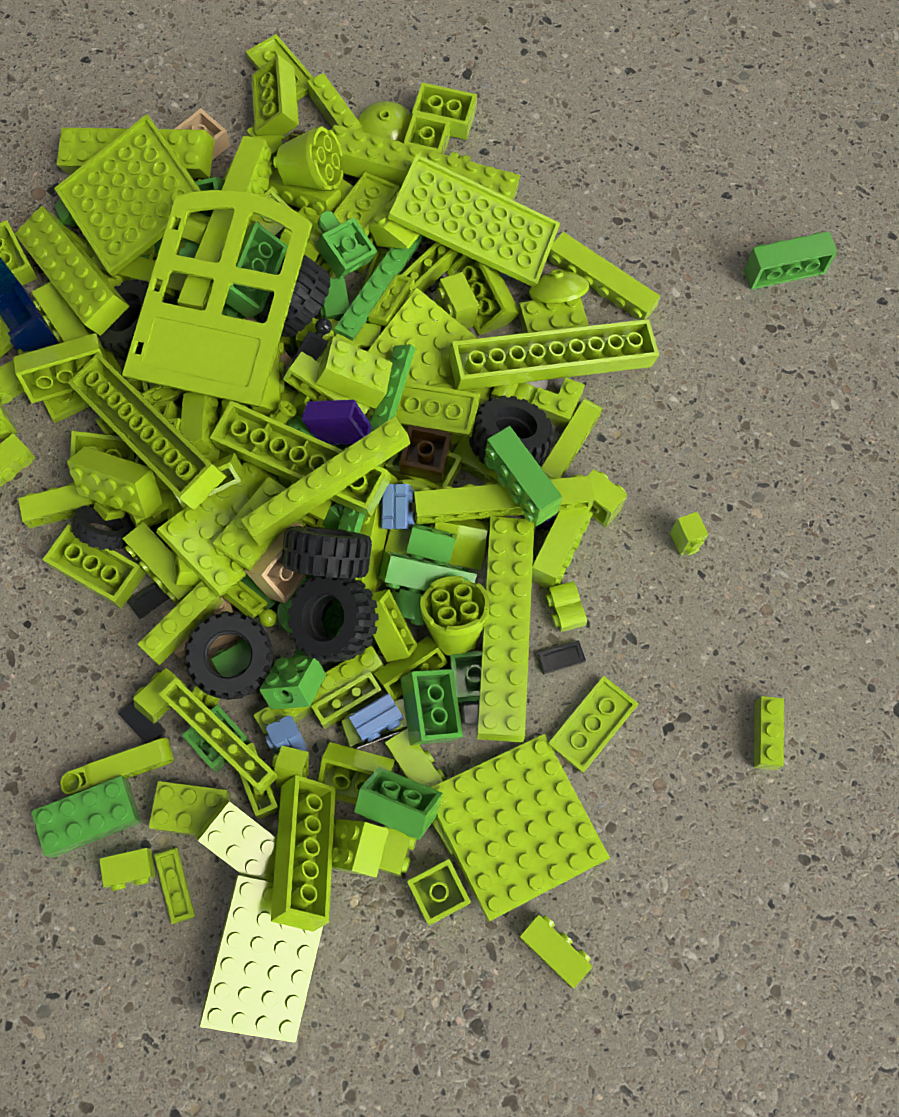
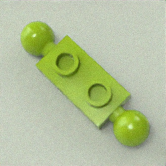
[222,581,277,627]

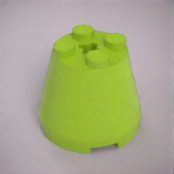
[273,126,344,190]
[420,576,490,655]

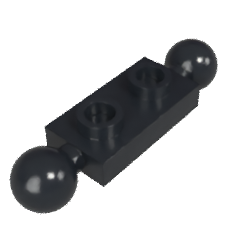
[285,318,332,391]

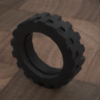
[71,505,133,551]

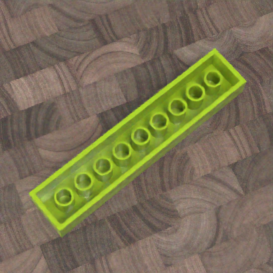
[332,125,521,201]
[177,136,275,311]
[448,319,659,391]
[68,353,226,510]
[477,517,534,742]

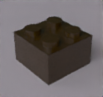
[399,425,452,482]

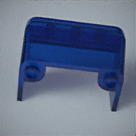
[0,257,59,352]

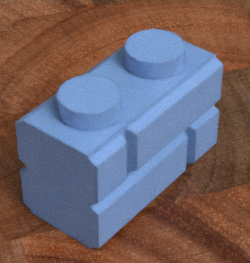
[381,484,415,530]
[348,693,403,743]
[265,715,307,755]

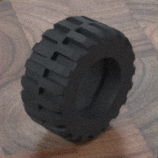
[256,255,331,337]
[95,279,172,361]
[469,395,554,470]
[281,526,372,578]
[288,576,379,662]
[184,611,274,700]

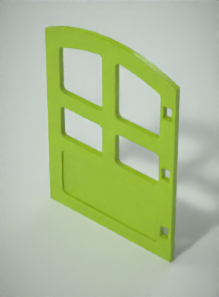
[122,190,312,407]

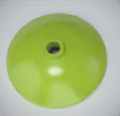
[358,101,412,143]
[529,269,589,303]

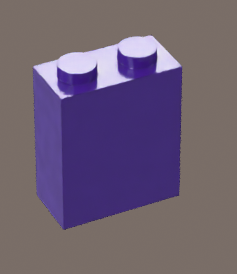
[302,400,372,445]

